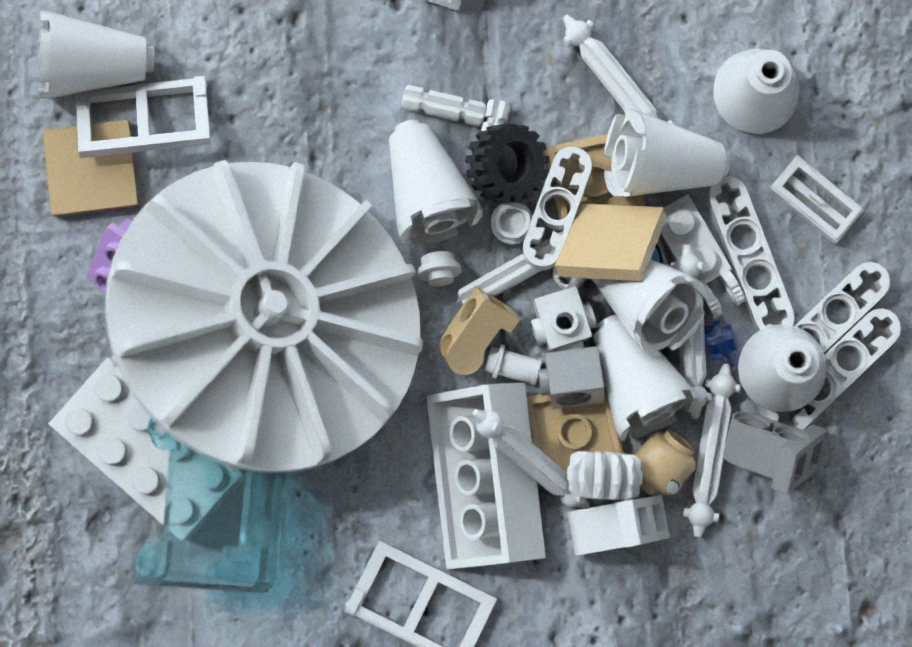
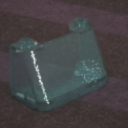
[135,417,286,593]

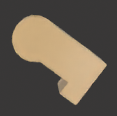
[439,286,520,375]

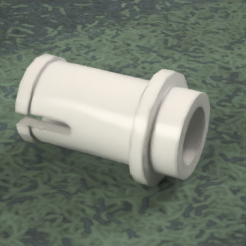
[484,344,542,386]

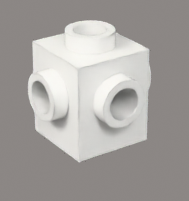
[530,286,597,353]

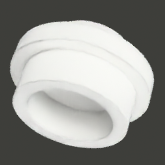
[491,202,533,245]
[418,251,462,287]

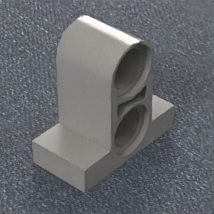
[723,412,828,494]

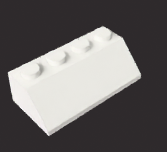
[426,383,546,570]

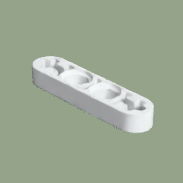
[707,176,795,332]
[789,262,890,368]
[765,308,901,430]

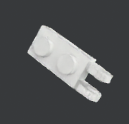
[660,194,746,319]

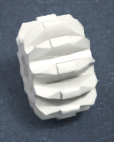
[567,451,643,500]

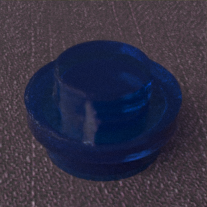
[704,318,738,362]

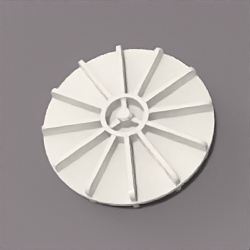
[106,160,423,473]

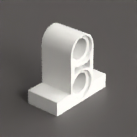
[567,495,670,556]

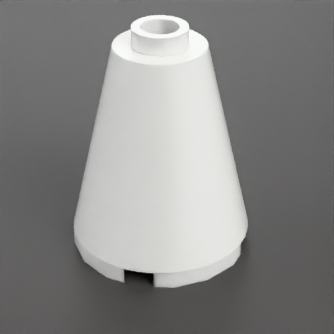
[38,11,154,99]
[713,49,800,135]
[604,109,730,197]
[389,120,483,246]
[591,259,708,356]
[593,314,699,441]
[738,324,826,412]

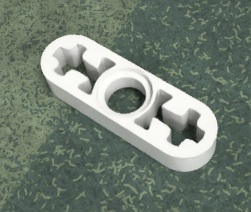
[523,147,592,270]

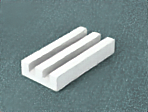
[768,155,864,244]

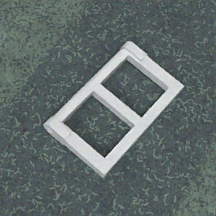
[75,76,211,158]
[344,541,497,647]

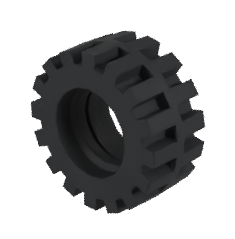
[465,124,550,203]

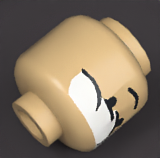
[634,430,696,496]

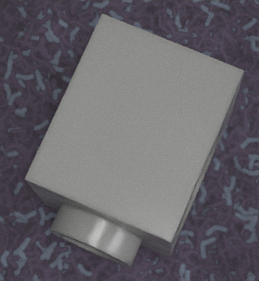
[538,346,604,410]

